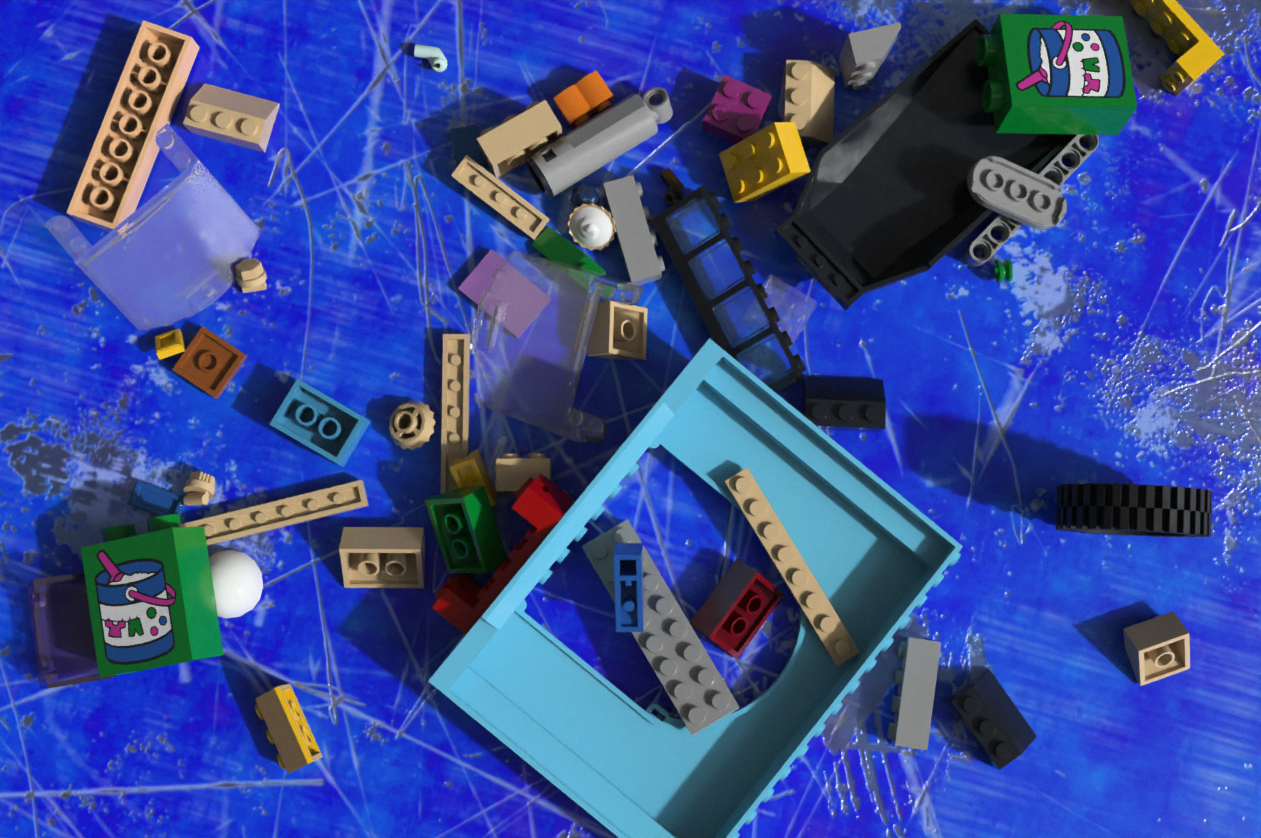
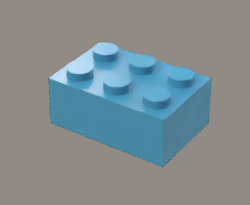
[270,378,371,467]

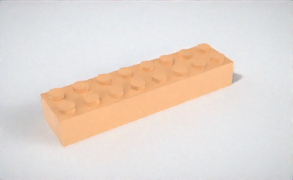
[66,20,200,237]

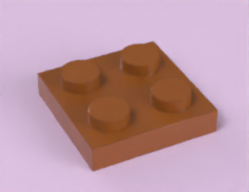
[172,326,248,399]

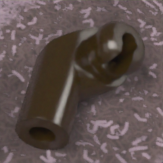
[659,168,684,206]

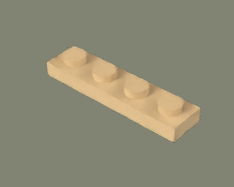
[451,155,550,240]

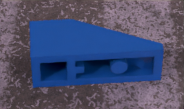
[614,543,644,632]

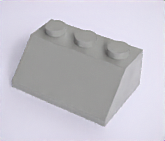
[838,22,901,90]

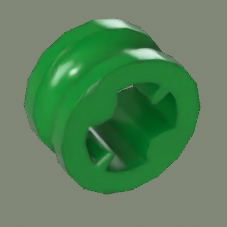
[994,259,1013,283]

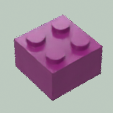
[702,74,772,144]

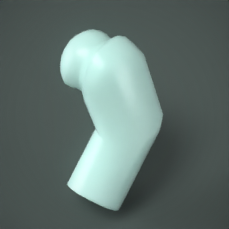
[414,44,448,72]

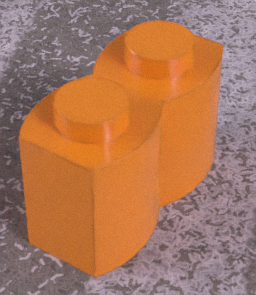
[553,70,614,128]

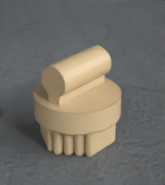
[235,258,267,293]
[183,471,215,506]

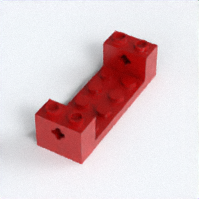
[432,473,575,635]

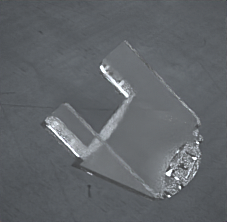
[44,123,261,331]
[470,251,643,443]

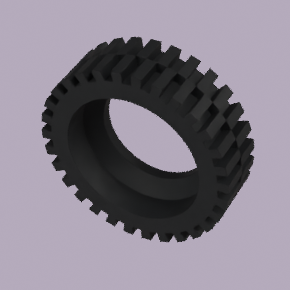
[1056,483,1212,537]

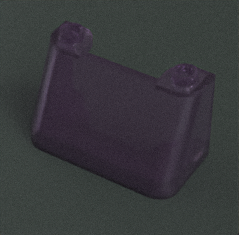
[27,573,115,690]

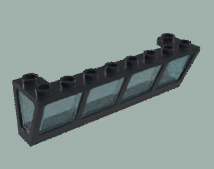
[651,185,807,392]

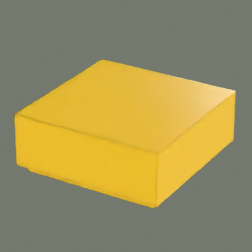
[155,328,185,360]

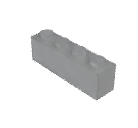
[603,175,665,288]
[887,637,941,750]

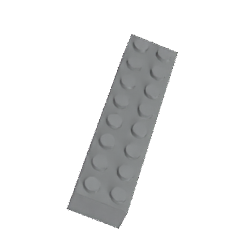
[581,519,739,736]

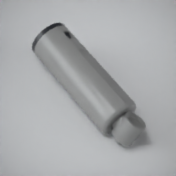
[525,87,673,199]

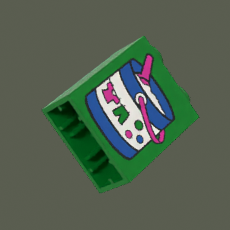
[976,13,1137,135]
[81,514,224,678]

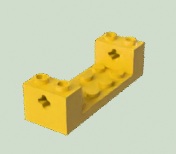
[1089,0,1224,96]

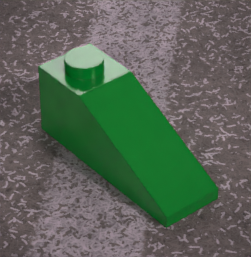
[531,226,606,296]

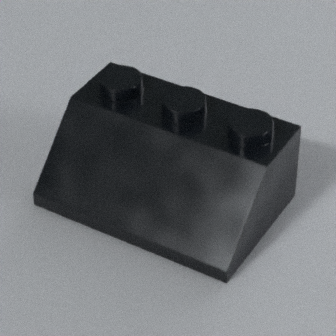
[802,376,886,432]
[946,669,1037,770]

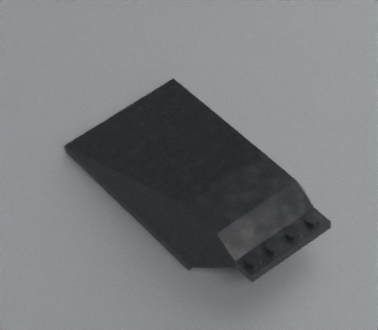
[773,19,1077,311]

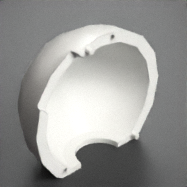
[209,550,263,619]

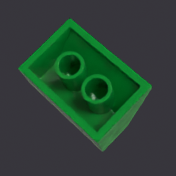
[425,485,507,574]

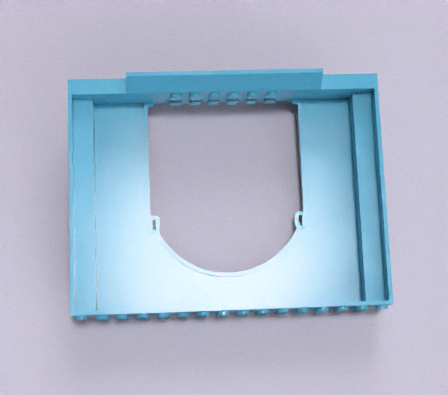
[428,338,963,838]

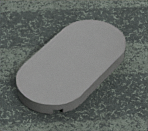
[967,156,1067,230]

